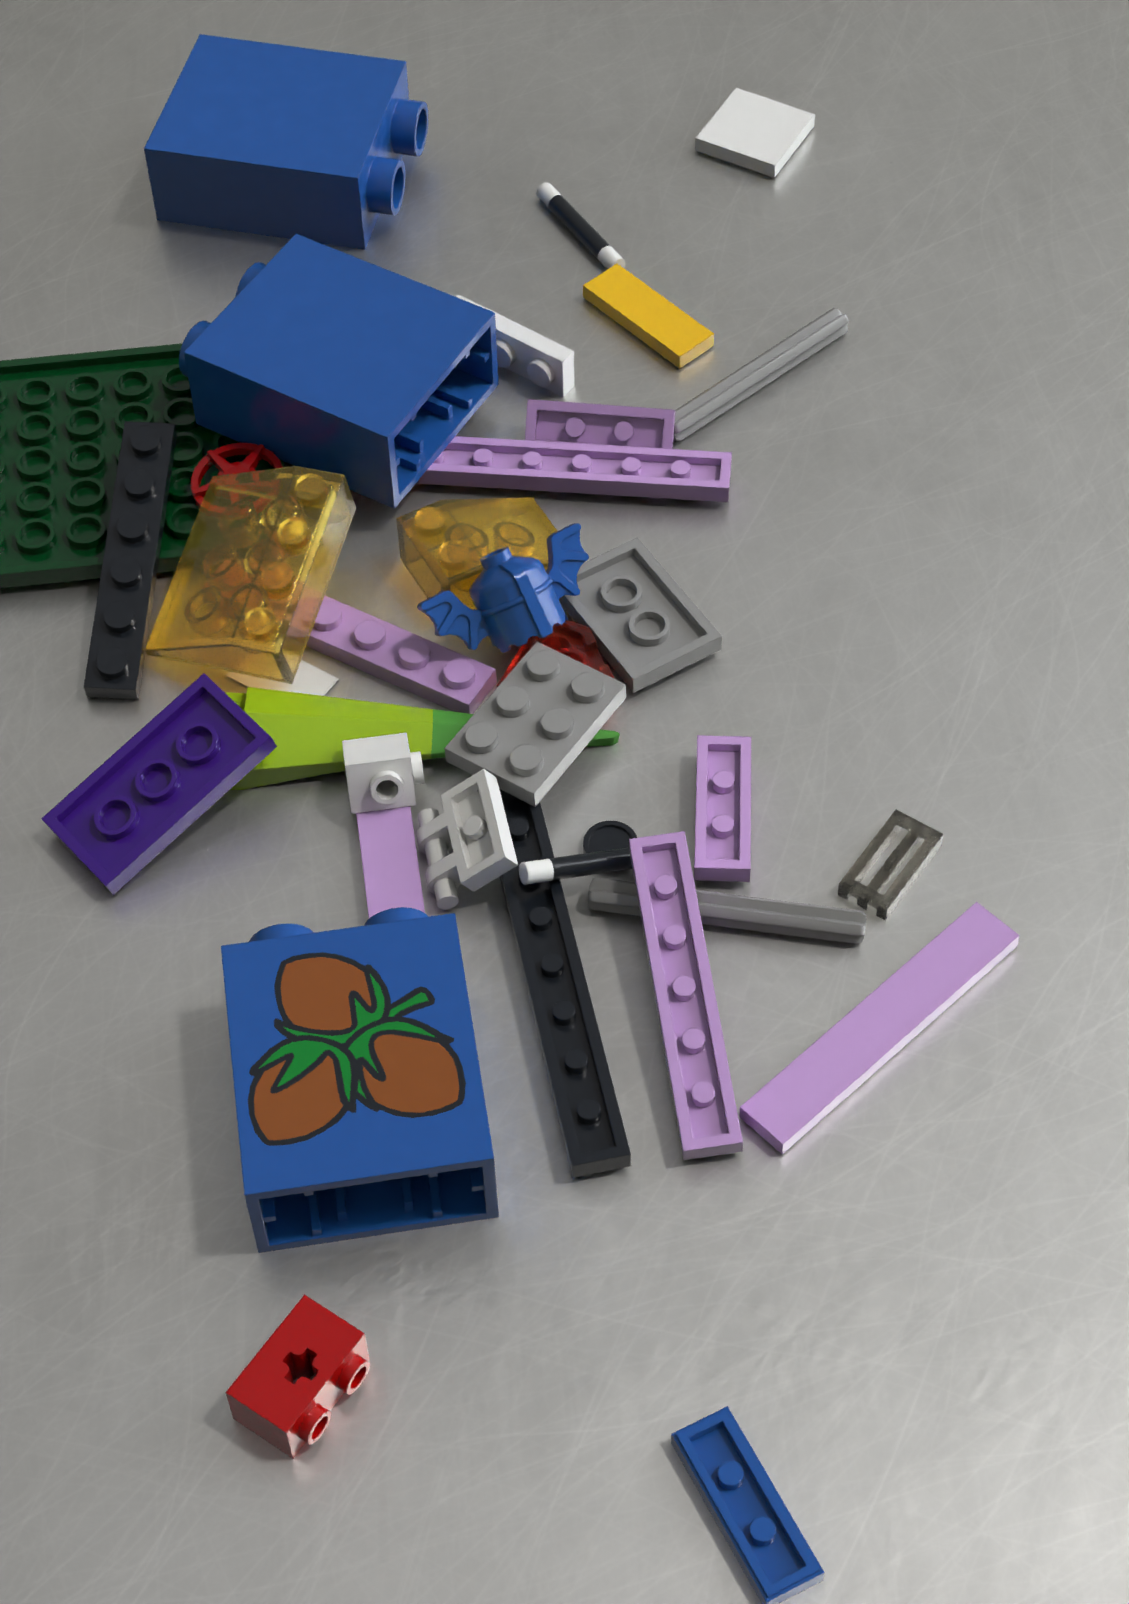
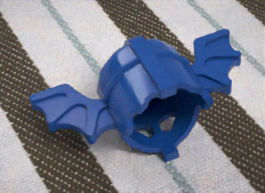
[417,523,589,653]

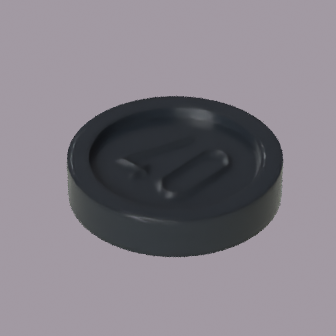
[583,821,637,853]

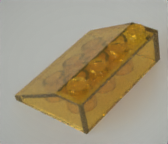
[145,466,356,684]

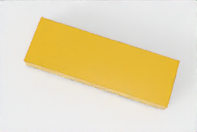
[583,263,714,369]

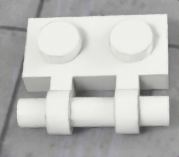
[416,769,518,909]

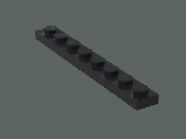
[499,789,631,1178]

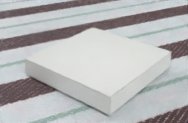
[695,88,815,178]

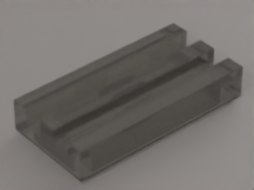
[838,809,944,921]

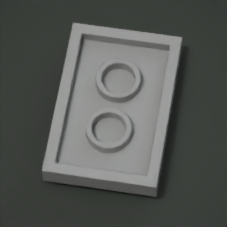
[559,538,722,693]
[444,642,626,807]

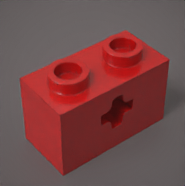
[226,1294,370,1459]

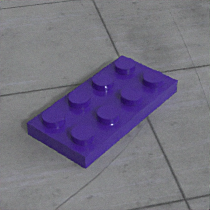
[41,673,277,895]

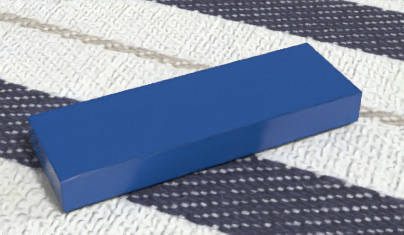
[671,1406,825,1604]

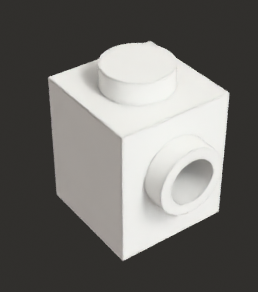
[342,733,425,814]

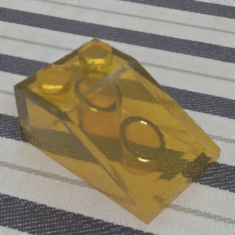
[396,498,557,610]

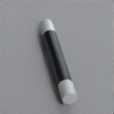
[536,182,626,269]
[519,847,633,885]

